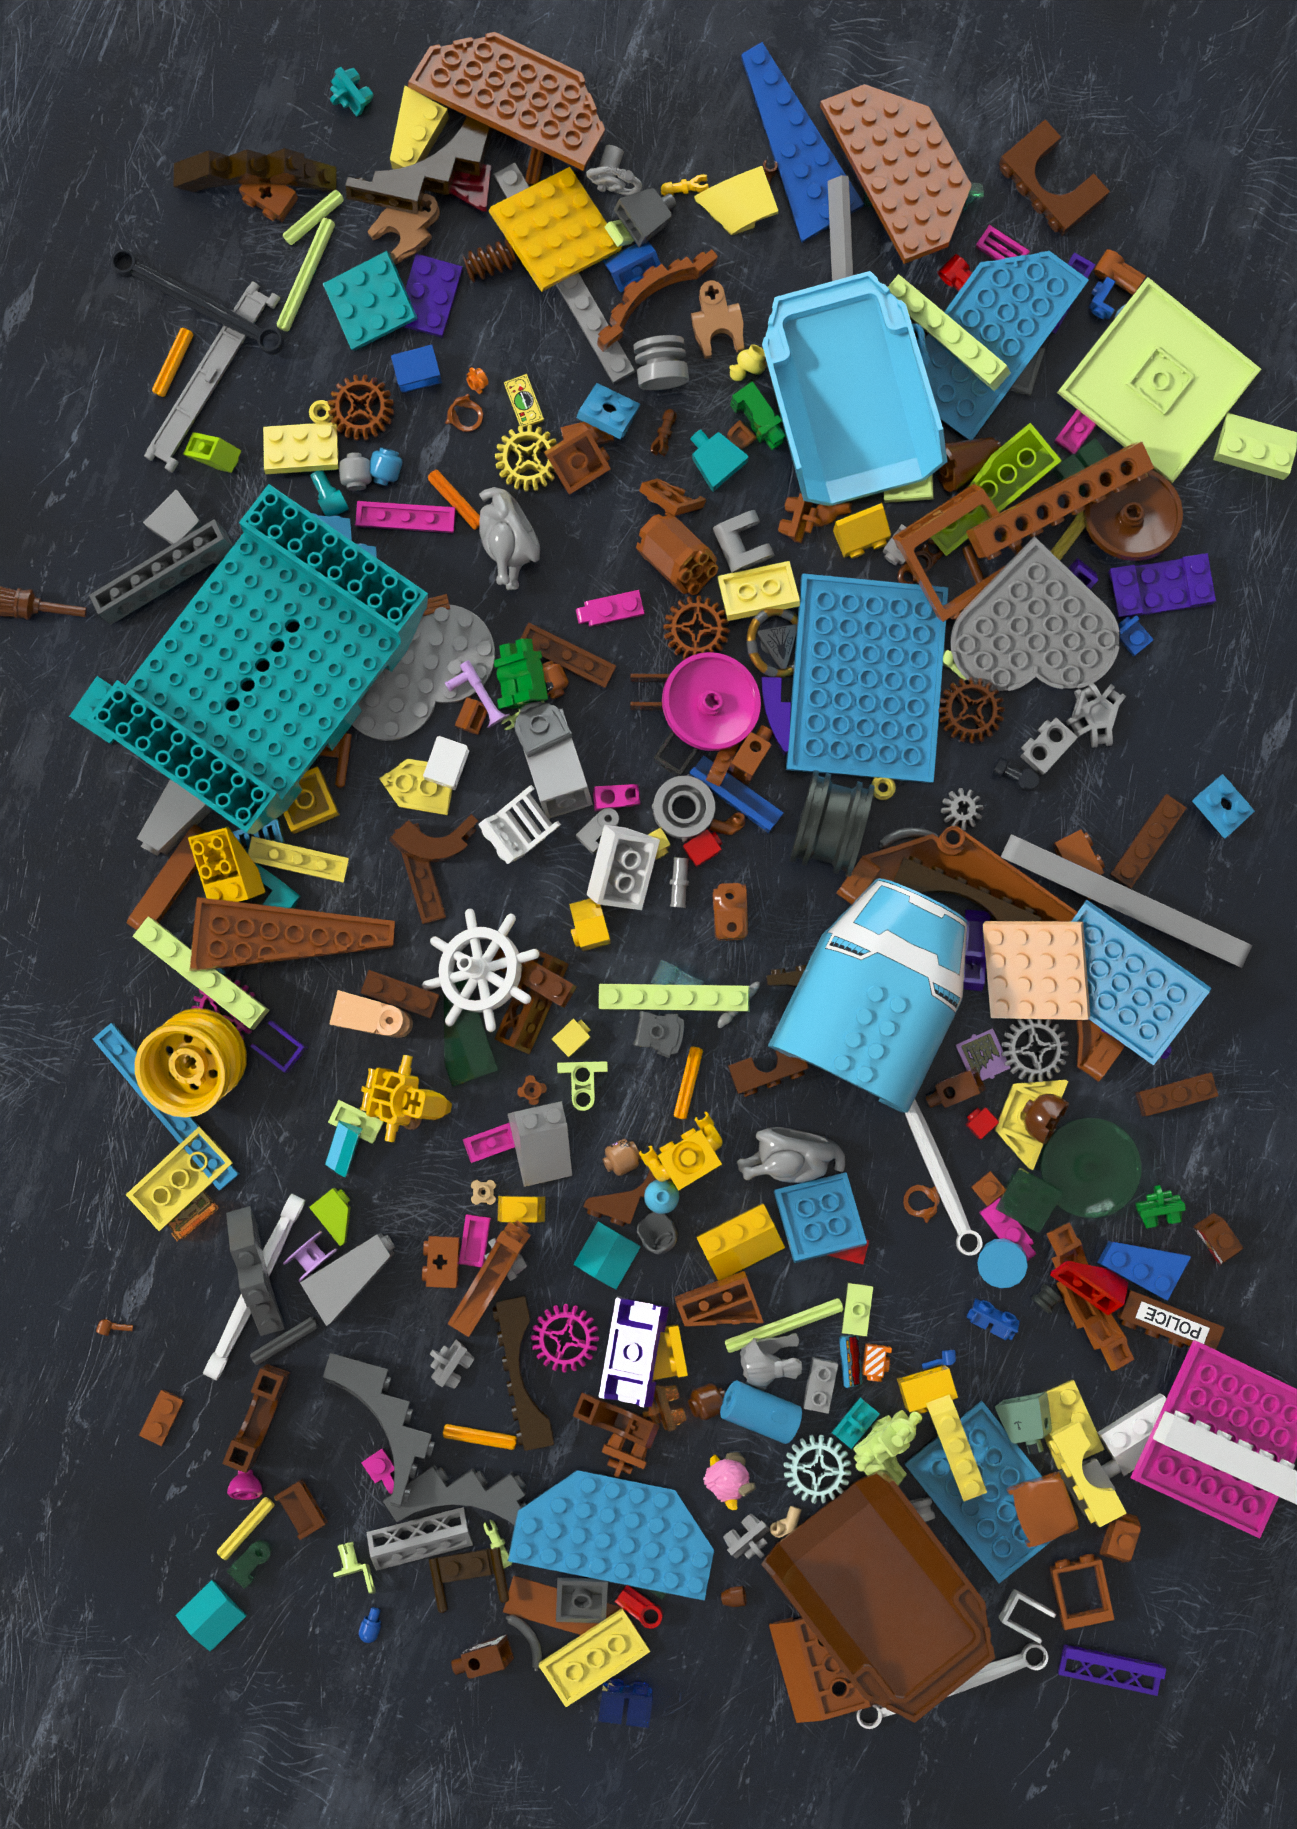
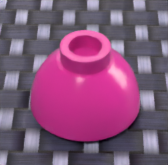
[227,1470,262,1500]

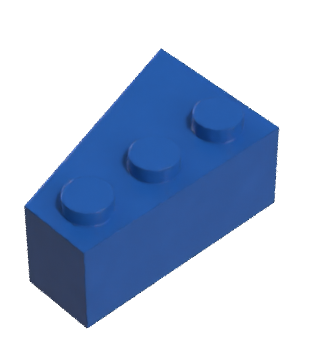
[1097,1241,1191,1301]

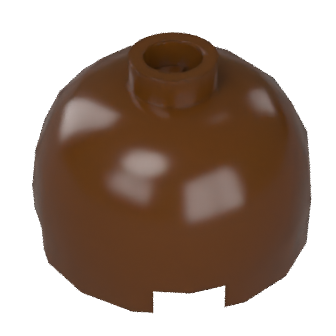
[1022,1093,1069,1144]

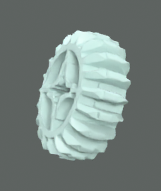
[784,1435,851,1503]

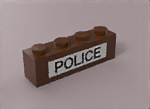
[1117,1289,1225,1350]

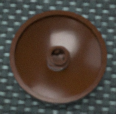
[1083,466,1183,561]

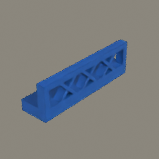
[689,756,783,833]

